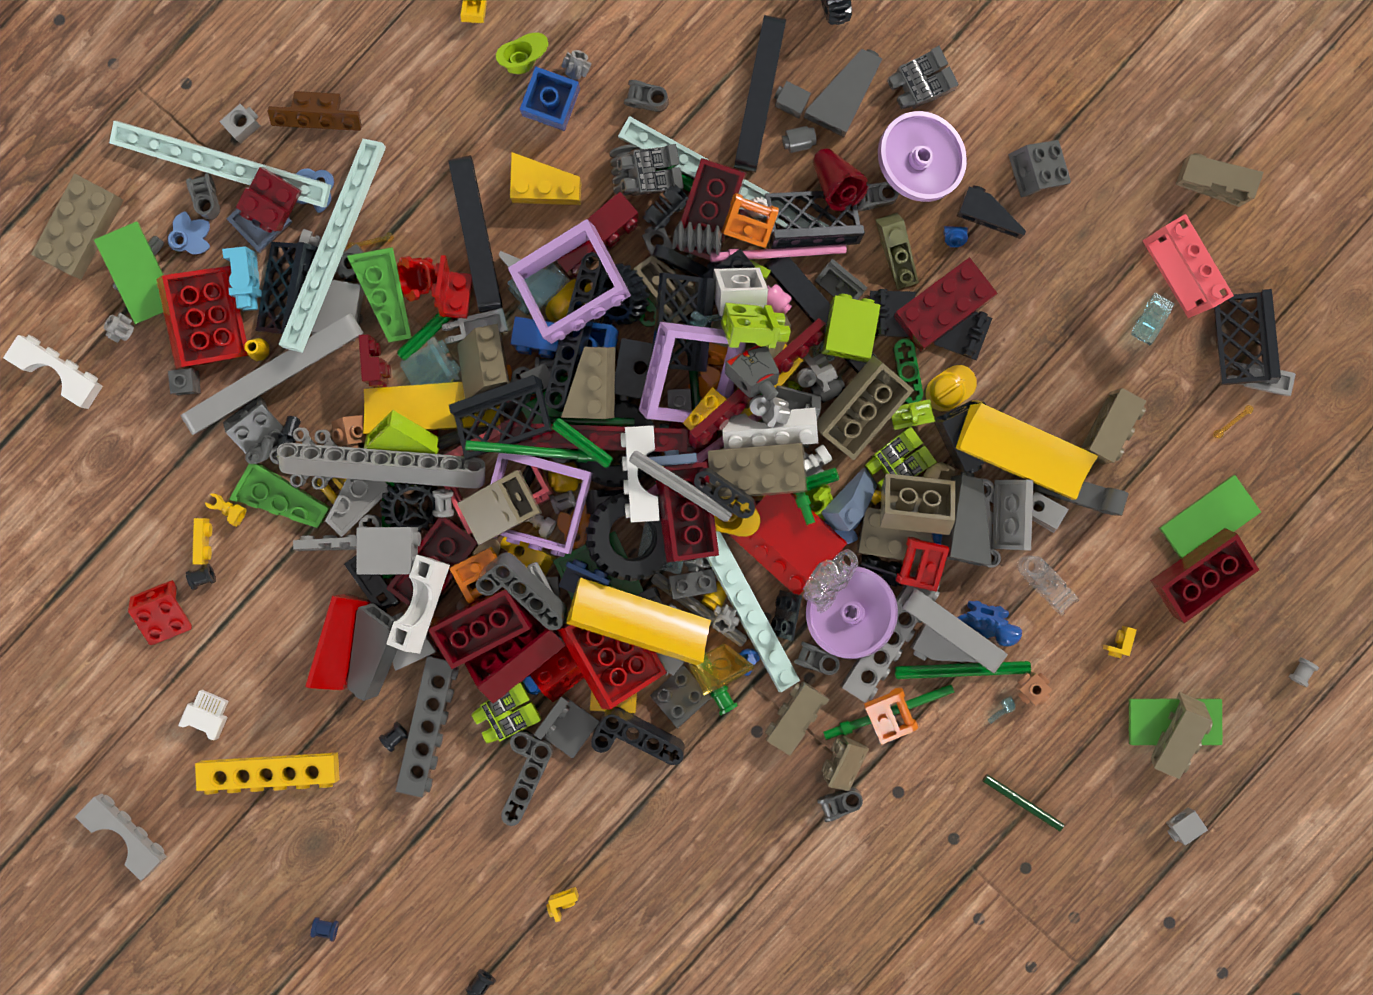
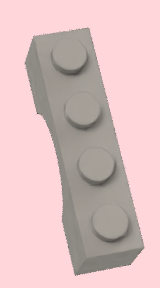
[75,793,167,881]

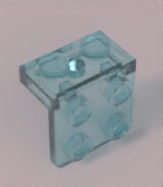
[400,337,461,385]

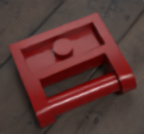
[896,537,949,592]

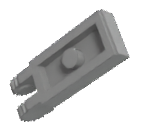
[442,308,508,344]
[1227,362,1296,396]

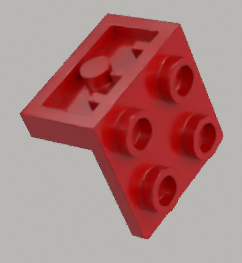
[432,255,473,319]
[128,580,192,645]
[530,646,584,702]

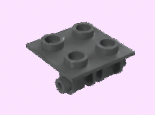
[650,665,712,729]

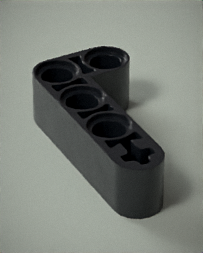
[591,706,685,765]

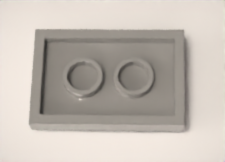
[992,480,1033,550]

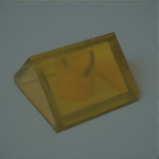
[689,643,754,695]

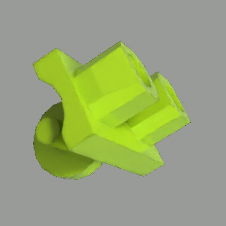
[891,399,935,430]

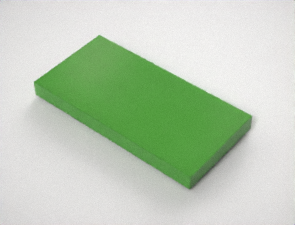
[94,221,164,324]
[1159,475,1261,558]
[1129,698,1223,745]

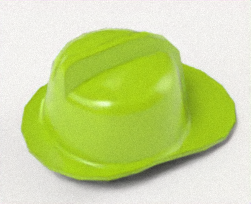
[496,32,548,74]

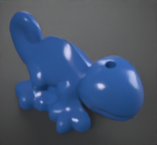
[957,601,1022,647]

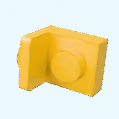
[1103,626,1137,658]
[546,887,579,922]

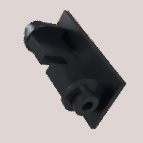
[859,554,902,587]

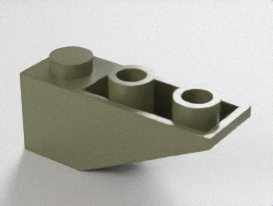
[876,213,919,290]

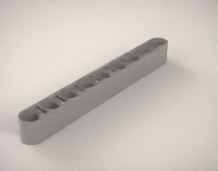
[180,313,363,435]
[277,443,486,488]

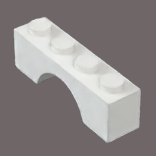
[3,335,103,409]
[722,408,818,449]
[621,426,659,522]
[386,555,450,654]

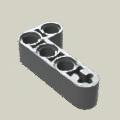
[1033,481,1129,516]
[476,553,567,630]
[501,730,553,826]

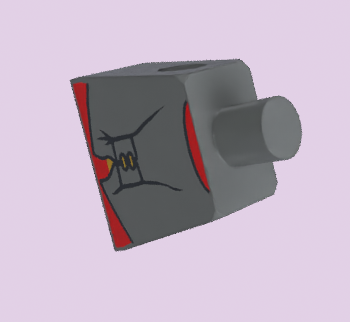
[725,345,779,401]

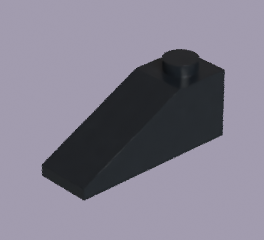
[956,185,1026,239]

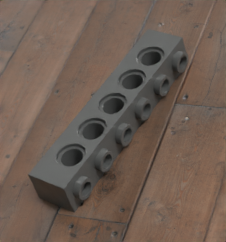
[395,655,459,798]

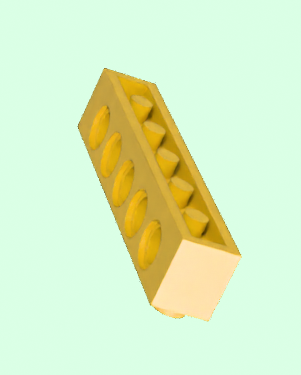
[195,752,340,795]

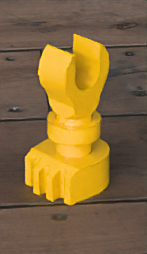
[205,493,247,527]

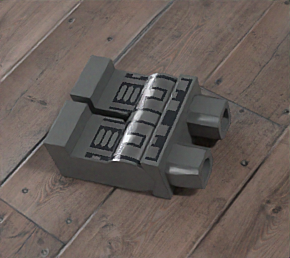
[887,46,959,110]
[616,144,684,196]

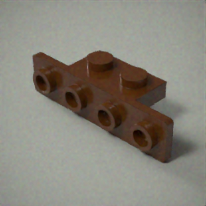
[267,91,362,131]

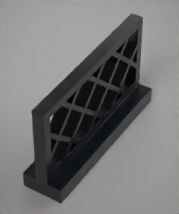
[764,191,865,249]
[255,241,318,335]
[652,273,716,372]
[1214,289,1281,385]
[449,375,553,460]

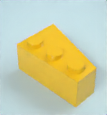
[510,152,581,205]

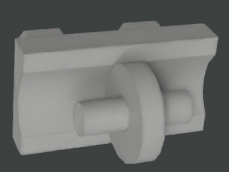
[797,353,838,393]
[749,395,791,428]

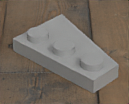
[325,479,389,537]
[293,535,357,551]

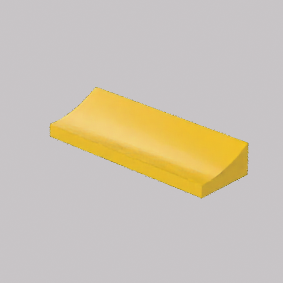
[363,382,504,435]
[956,403,1098,500]
[566,578,711,665]

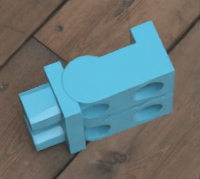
[222,246,262,311]

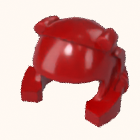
[397,256,437,302]

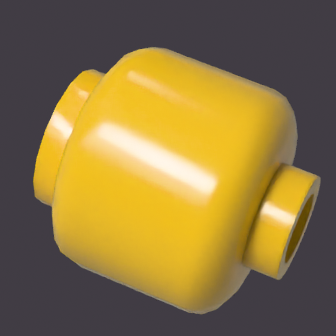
[548,462,582,493]

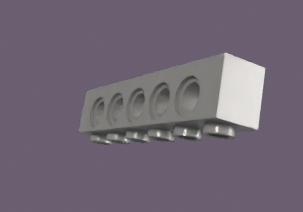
[840,571,940,703]

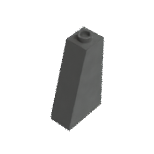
[804,49,882,137]
[941,472,991,566]
[347,603,398,701]

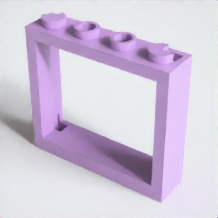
[508,219,631,344]
[639,322,746,422]
[491,453,593,557]

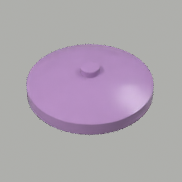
[878,111,966,202]
[806,566,898,659]

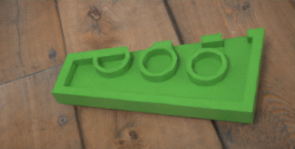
[347,247,411,342]
[229,463,331,528]

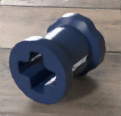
[310,917,339,942]

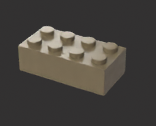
[31,173,124,280]
[817,356,914,460]
[708,443,807,498]

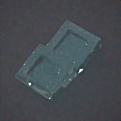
[1131,292,1174,346]

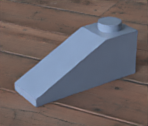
[821,468,877,531]

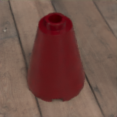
[813,148,868,211]

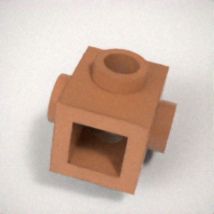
[331,415,367,448]
[1015,672,1052,706]

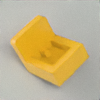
[461,0,487,23]

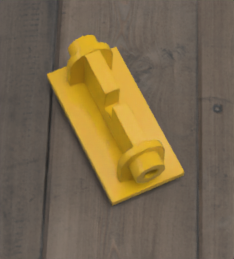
[683,387,727,431]

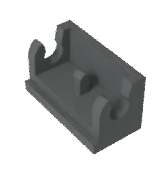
[815,259,868,300]

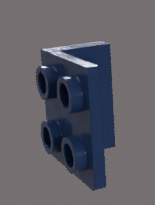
[559,559,612,594]

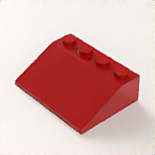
[156,265,249,369]
[729,493,847,595]
[305,593,371,690]
[557,624,667,709]

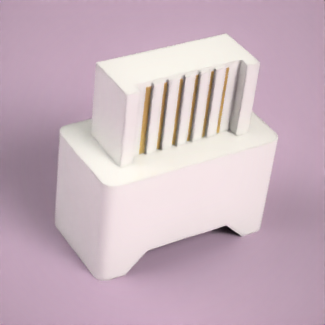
[178,690,228,740]

